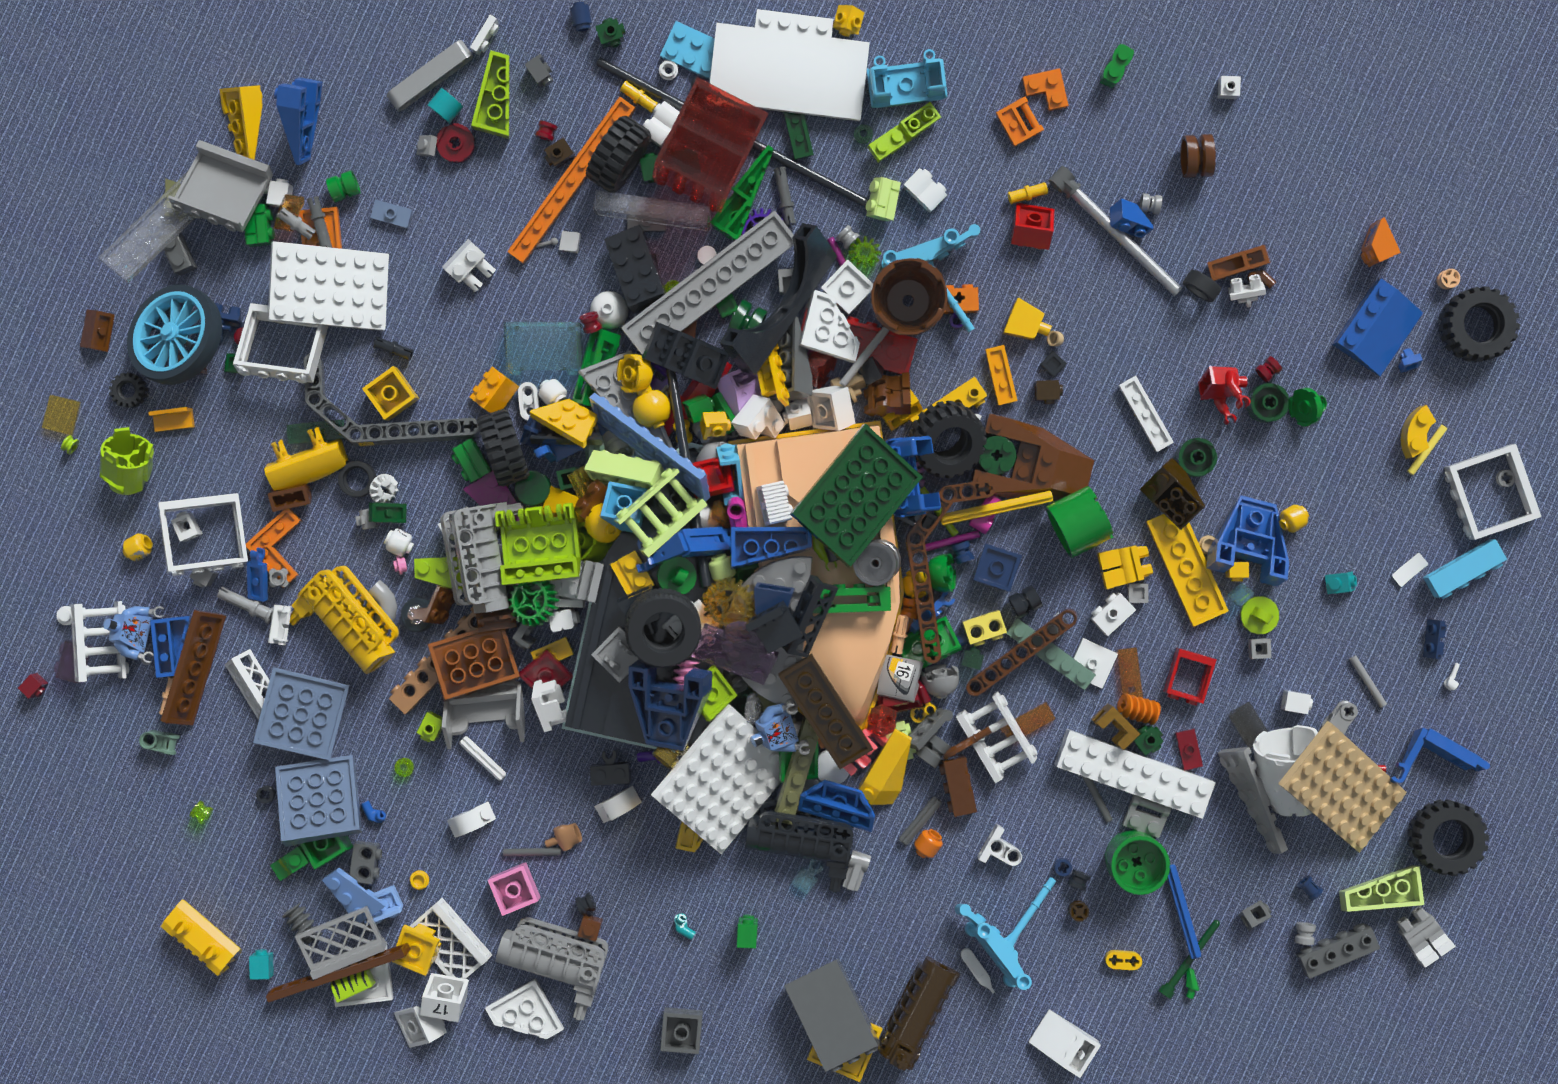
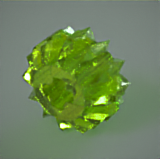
[849,236,881,270]

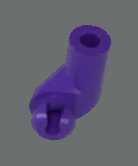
[637,750,667,764]

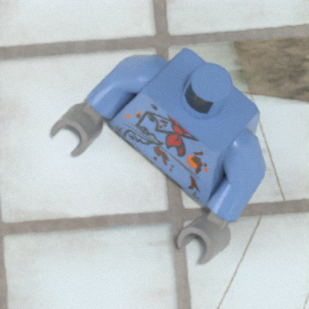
[103,606,164,665]
[750,699,810,755]

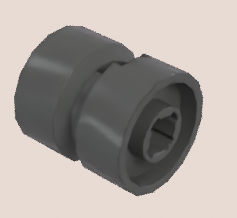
[916,734,951,769]

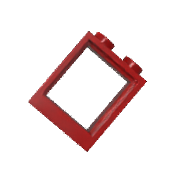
[1163,648,1217,706]

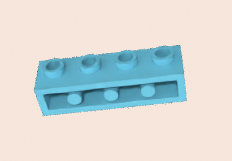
[1423,539,1507,599]

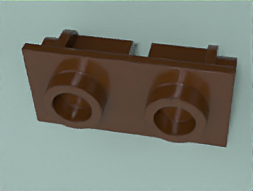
[476,609,517,633]

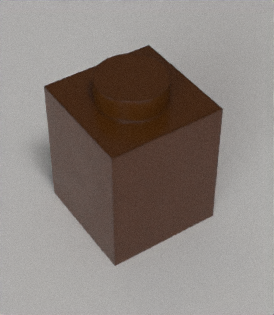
[578,914,603,942]

